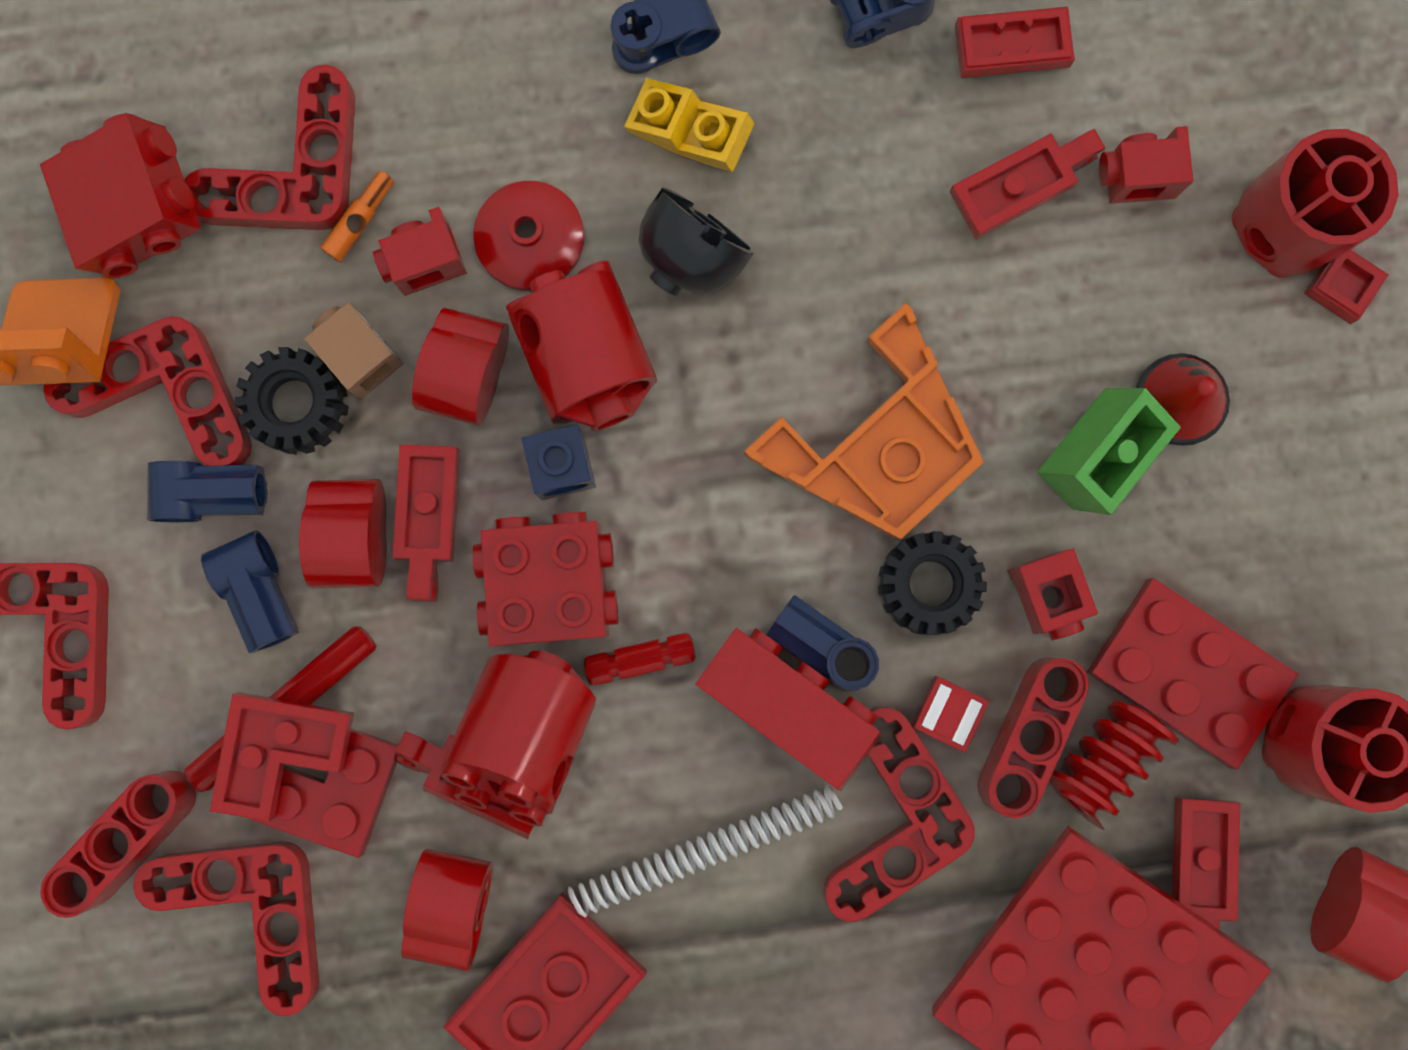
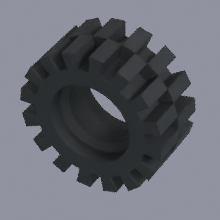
[234,347,349,455]
[878,531,987,635]

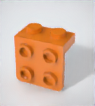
[0,277,120,386]

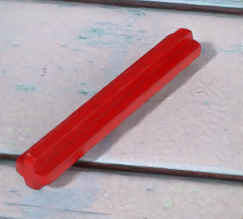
[184,626,376,793]

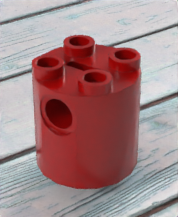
[1232,129,1399,278]
[506,261,658,431]
[441,650,596,827]
[1261,685,1408,813]

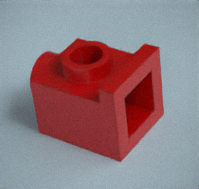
[1099,126,1194,204]
[373,207,467,296]
[1007,548,1098,641]

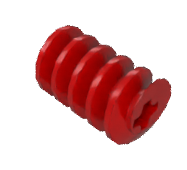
[1050,700,1179,830]

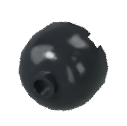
[638,187,754,296]

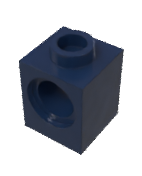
[521,424,596,501]

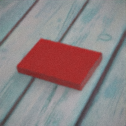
[443,892,647,1050]

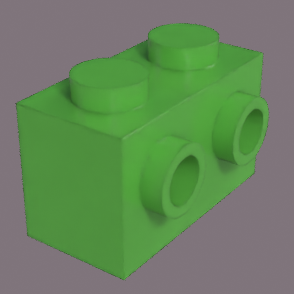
[1037,388,1181,515]

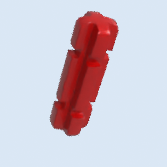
[583,633,696,686]

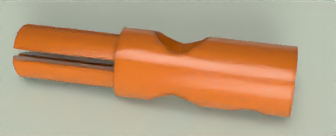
[320,171,394,263]

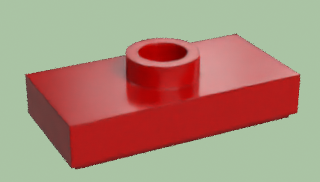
[955,6,1075,78]

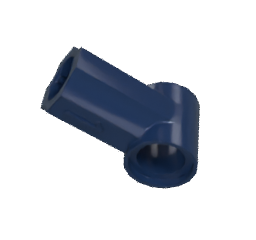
[147,461,268,523]
[201,530,299,653]
[766,595,879,692]

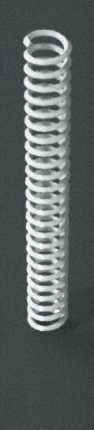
[567,785,843,918]

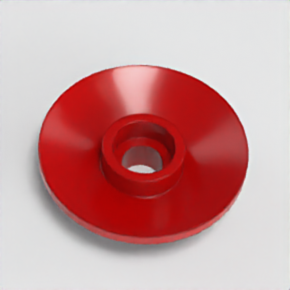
[473,181,584,291]

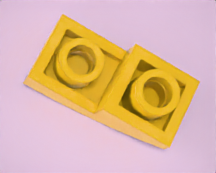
[624,78,755,173]

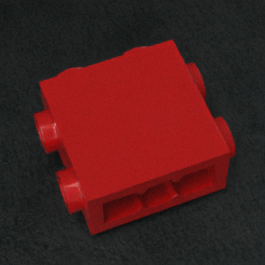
[40,113,201,279]
[472,512,618,647]

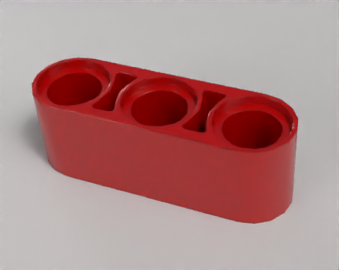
[977,657,1089,819]
[40,770,197,918]

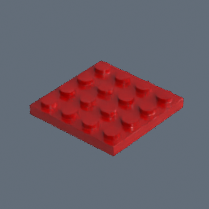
[932,826,1272,1050]

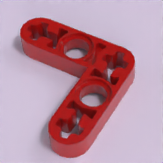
[184,64,355,230]
[43,316,252,466]
[0,563,109,730]
[824,707,975,922]
[133,841,319,1016]

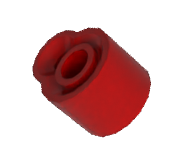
[412,308,509,426]
[299,479,387,589]
[1310,847,1408,982]
[401,849,493,971]

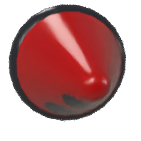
[1136,353,1230,446]

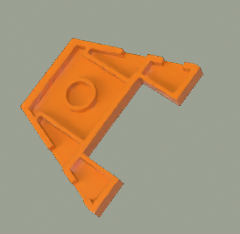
[744,303,984,541]

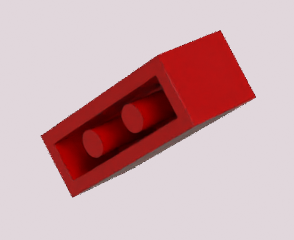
[695,628,882,791]

